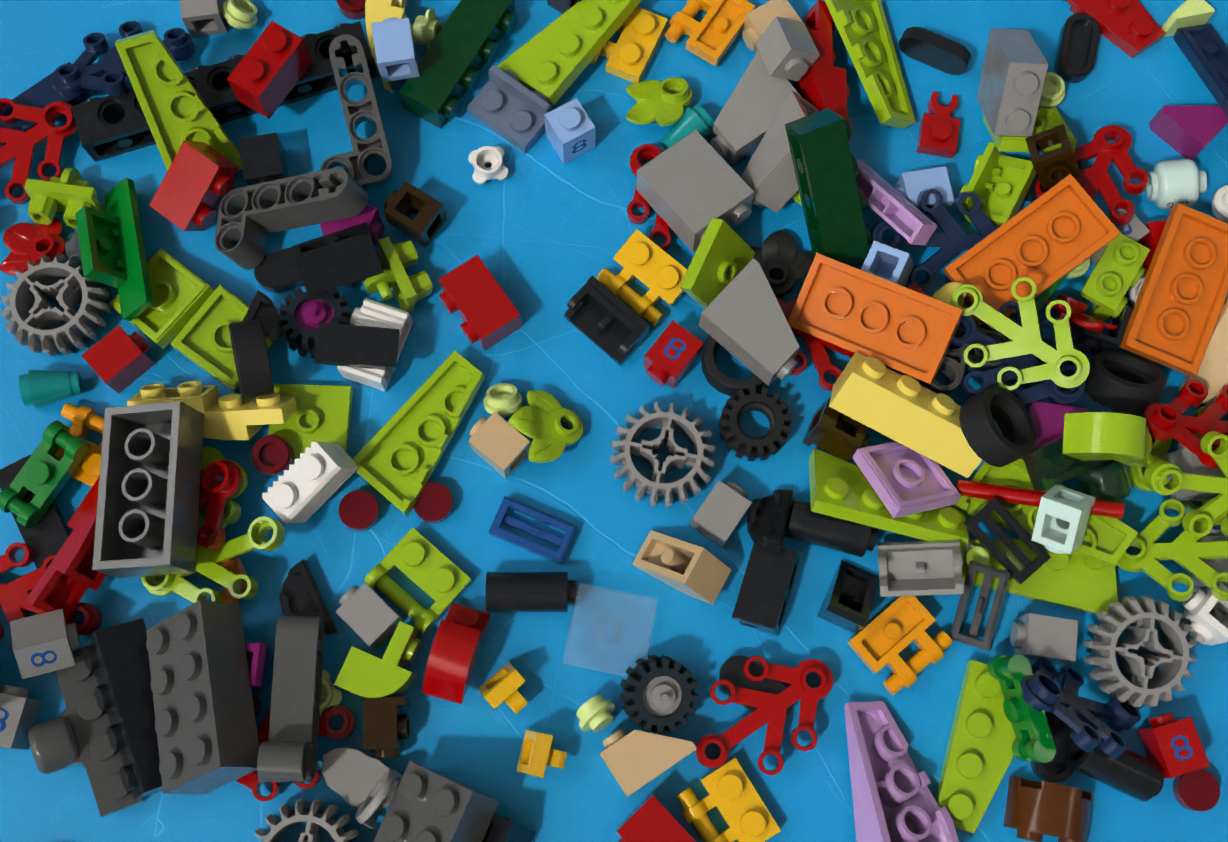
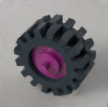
[279,287,351,359]

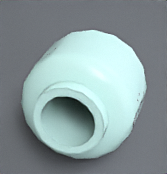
[1146,159,1207,210]

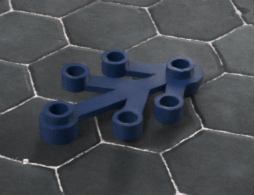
[50,21,196,98]
[870,189,1001,289]
[950,301,1086,405]
[1020,658,1141,759]

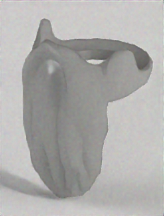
[322,747,403,829]

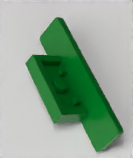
[75,177,153,321]

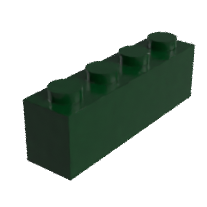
[399,0,518,129]
[785,108,872,266]

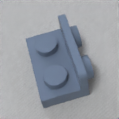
[467,65,551,154]

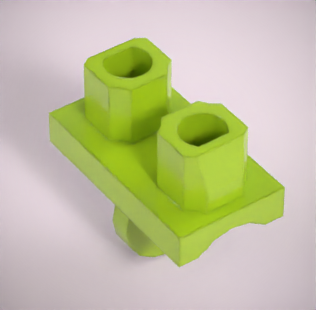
[24,168,106,229]
[363,237,433,313]

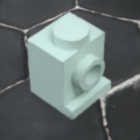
[1031,484,1096,555]

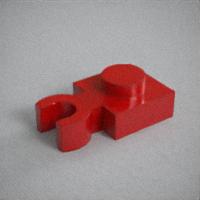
[916,91,960,159]

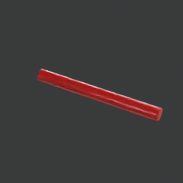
[957,479,1125,519]

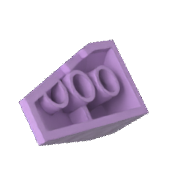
[844,701,959,842]

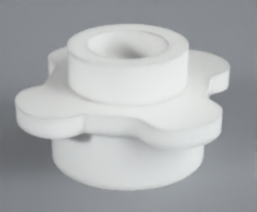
[468,146,509,185]

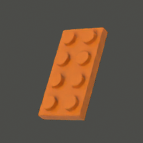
[944,174,1121,330]
[1119,203,1228,376]
[788,253,964,385]

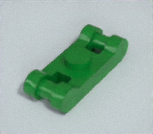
[0,420,91,528]
[988,654,1056,763]

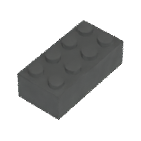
[92,401,204,578]
[146,600,259,794]
[373,761,500,842]

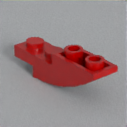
[794,0,851,126]
[25,476,107,620]

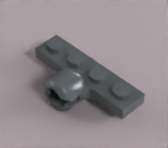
[28,648,144,818]

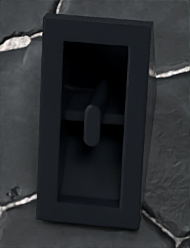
[817,560,878,633]

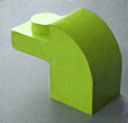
[1062,412,1152,467]
[334,621,421,698]

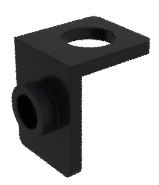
[1069,305,1132,355]

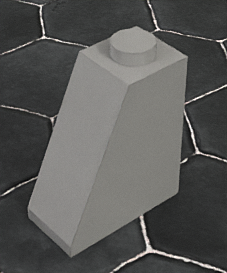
[711,52,801,167]
[741,91,819,213]
[698,258,800,386]

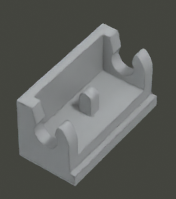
[877,540,964,597]

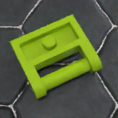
[364,527,473,634]

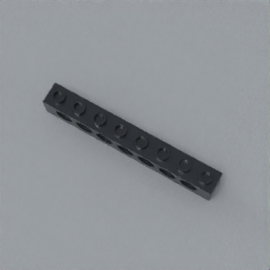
[71,21,378,162]

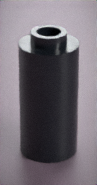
[784,499,878,557]
[485,572,576,612]
[1065,738,1164,802]

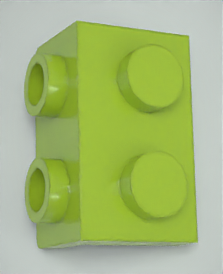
[960,142,1036,226]
[1080,234,1150,321]

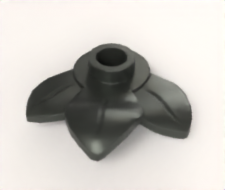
[748,230,815,298]

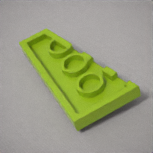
[497,0,642,105]
[825,0,916,129]
[115,30,243,171]
[353,350,485,517]
[809,448,969,550]
[953,458,1139,568]
[961,539,1118,614]
[935,660,1016,834]

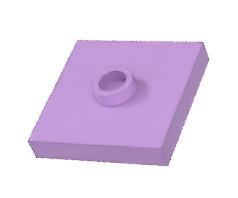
[852,441,961,519]

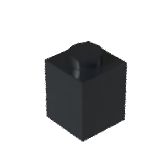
[239,133,288,186]

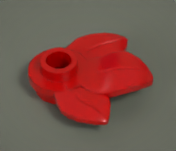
[0,217,69,276]
[1046,294,1118,332]

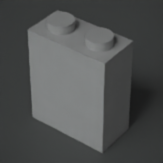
[976,28,1048,137]
[636,130,754,252]

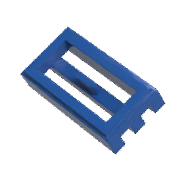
[489,496,577,565]

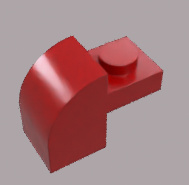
[422,603,491,704]

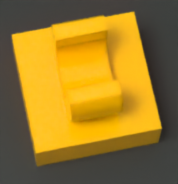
[478,661,528,714]
[516,730,567,778]

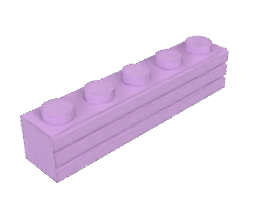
[855,159,937,245]

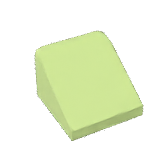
[1161,0,1215,37]

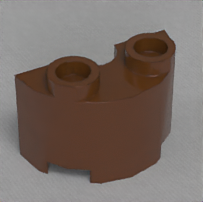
[1003,776,1093,842]

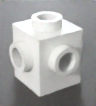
[1180,583,1228,646]

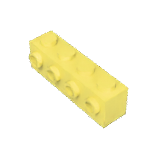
[829,352,982,478]

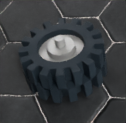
[619,654,699,735]

